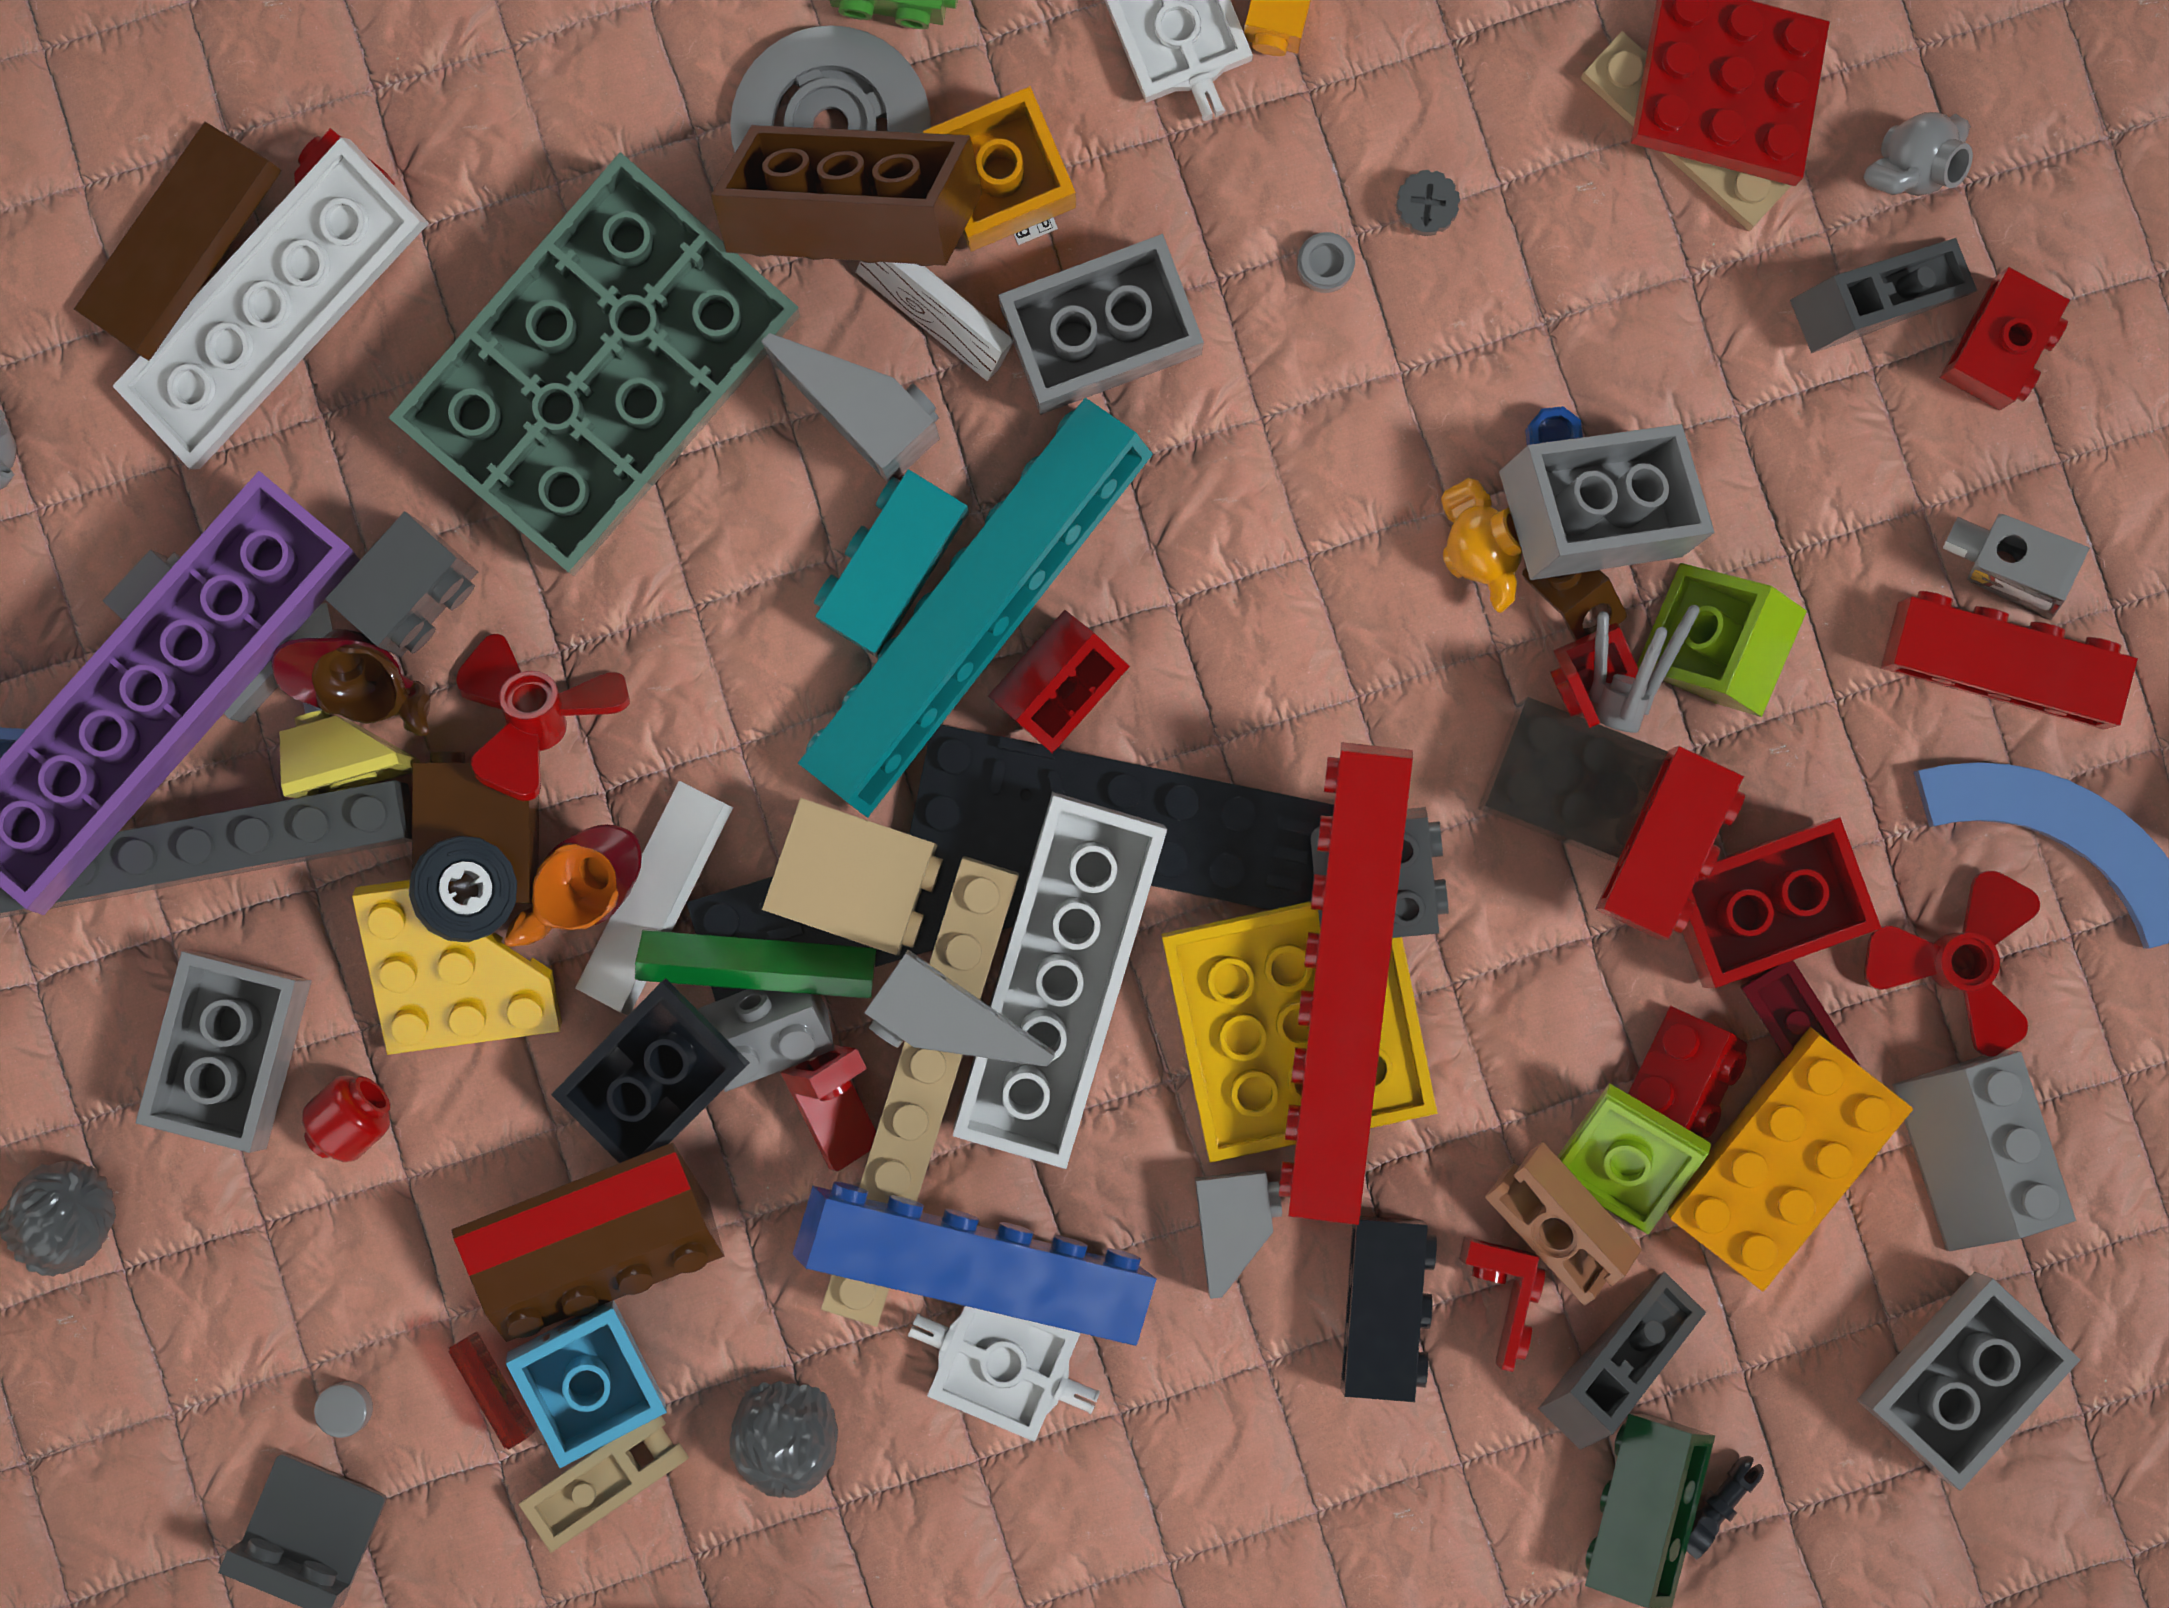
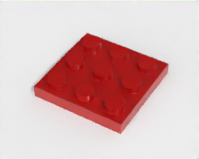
[1630,0,1830,186]

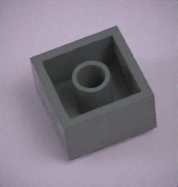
[325,511,478,657]

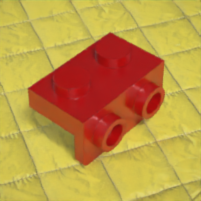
[1628,1005,1747,1138]

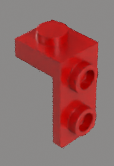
[1550,622,1639,728]

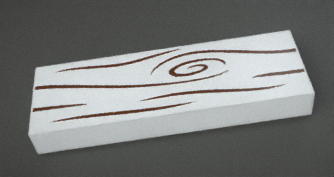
[855,261,1013,381]

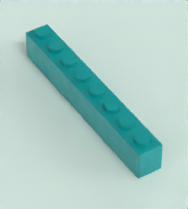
[798,397,1153,818]

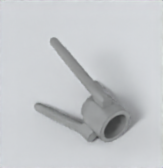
[1588,605,1699,733]

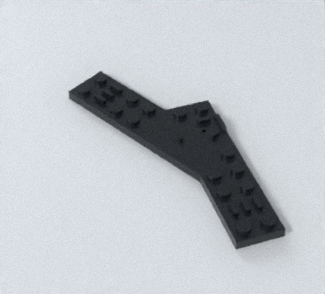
[687,725,1334,1002]

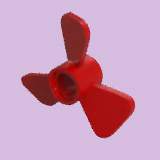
[456,634,630,801]
[1864,871,2040,1057]

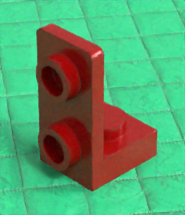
[780,1044,876,1172]
[1459,1236,1545,1372]

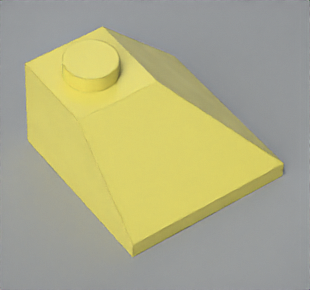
[279,710,420,798]

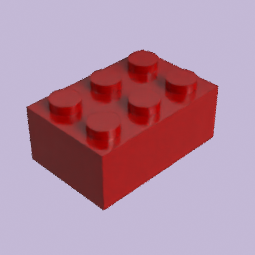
[1682,817,1881,988]

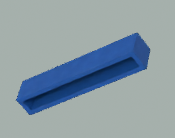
[792,1182,1157,1346]

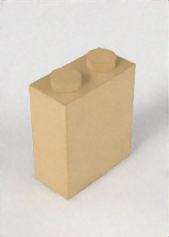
[762,798,943,955]

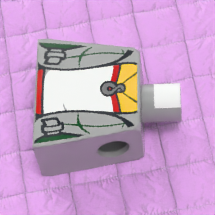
[1943,514,2090,620]

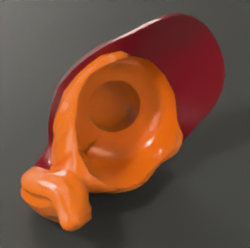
[504,824,642,947]

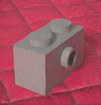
[698,989,834,1092]

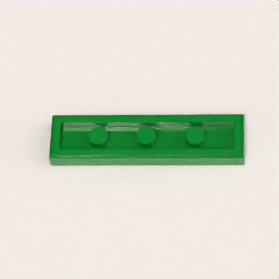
[635,930,876,998]

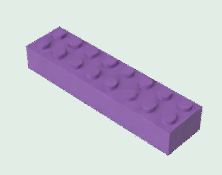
[0,471,360,915]

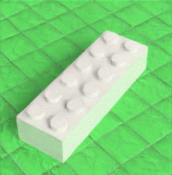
[953,792,1167,1169]

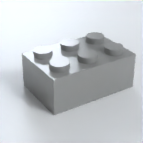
[998,234,1204,415]
[1499,424,1715,580]
[135,951,312,1153]
[1857,1272,2080,1491]

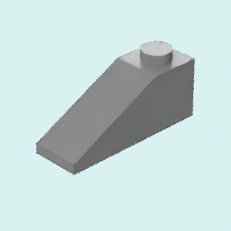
[864,950,1055,1067]

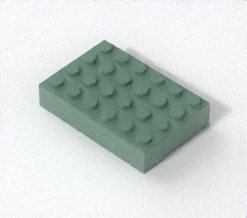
[388,152,800,576]

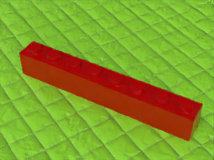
[1279,742,1413,1225]

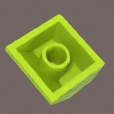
[1637,563,1807,717]

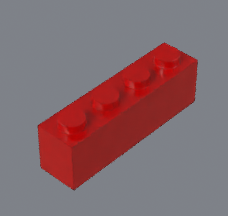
[1880,591,2138,730]

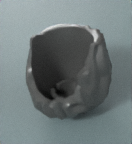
[0,1161,116,1277]
[729,1381,838,1498]

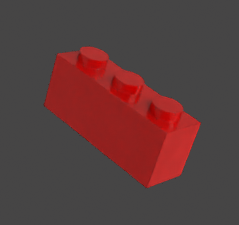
[1595,746,1745,940]

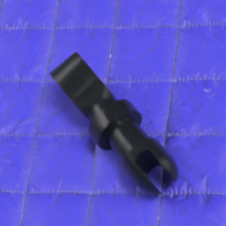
[1686,1456,1764,1560]

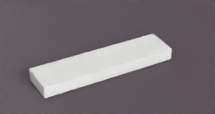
[575,781,733,1015]

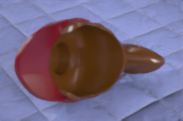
[272,629,431,736]

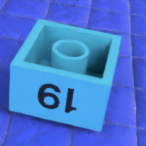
[506,1300,667,1468]

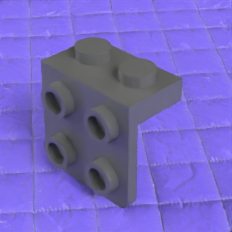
[1311,807,1449,938]

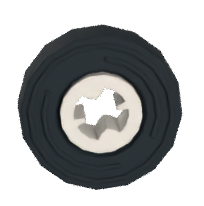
[409,836,517,942]

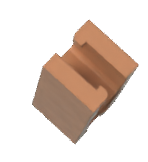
[1485,1141,1642,1306]

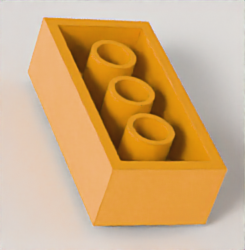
[1666,1027,1914,1292]

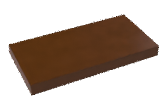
[74,122,282,361]

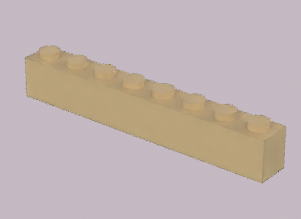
[821,856,1019,1327]

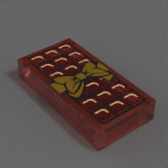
[448,1331,535,1450]

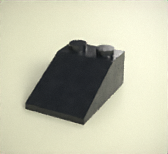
[551,978,750,1163]

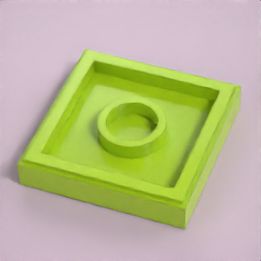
[1557,1083,1711,1235]

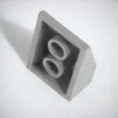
[761,333,940,483]

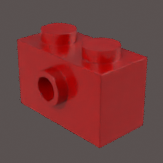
[1939,267,2070,410]
[988,610,1130,754]

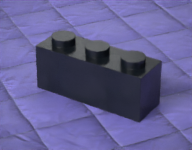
[1340,1216,1437,1402]

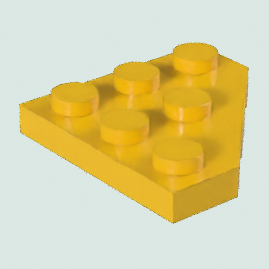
[352,880,562,1055]

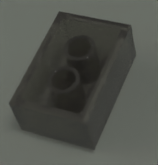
[1478,697,1668,863]

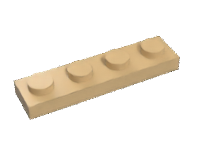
[1580,31,1791,231]

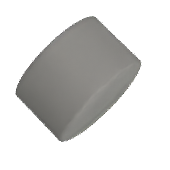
[314,1381,373,1438]

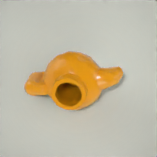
[1441,478,1522,613]

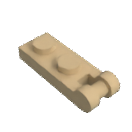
[518,1416,689,1553]

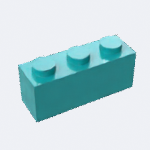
[814,469,969,658]

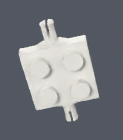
[1104,0,1253,121]
[908,1306,1100,1442]

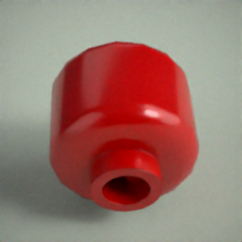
[302,1075,390,1162]

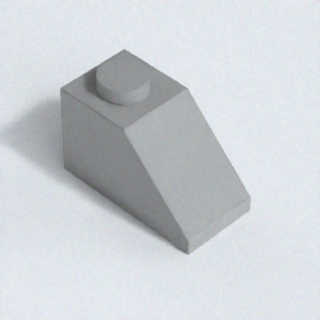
[1195,1169,1282,1299]

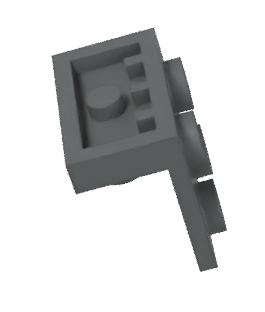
[218,1453,387,1608]

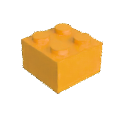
[923,86,1076,252]

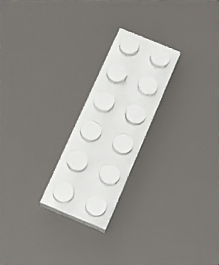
[113,137,429,469]

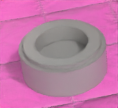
[1297,232,1355,293]

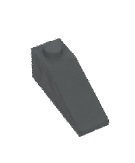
[1790,238,1977,353]
[1538,1271,1706,1450]

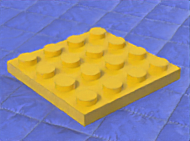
[1161,902,1438,1163]

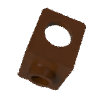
[1522,567,1627,641]

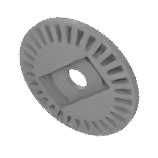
[730,25,931,153]

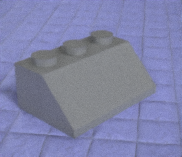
[1892,1050,2076,1251]

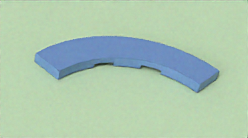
[1914,762,2169,949]

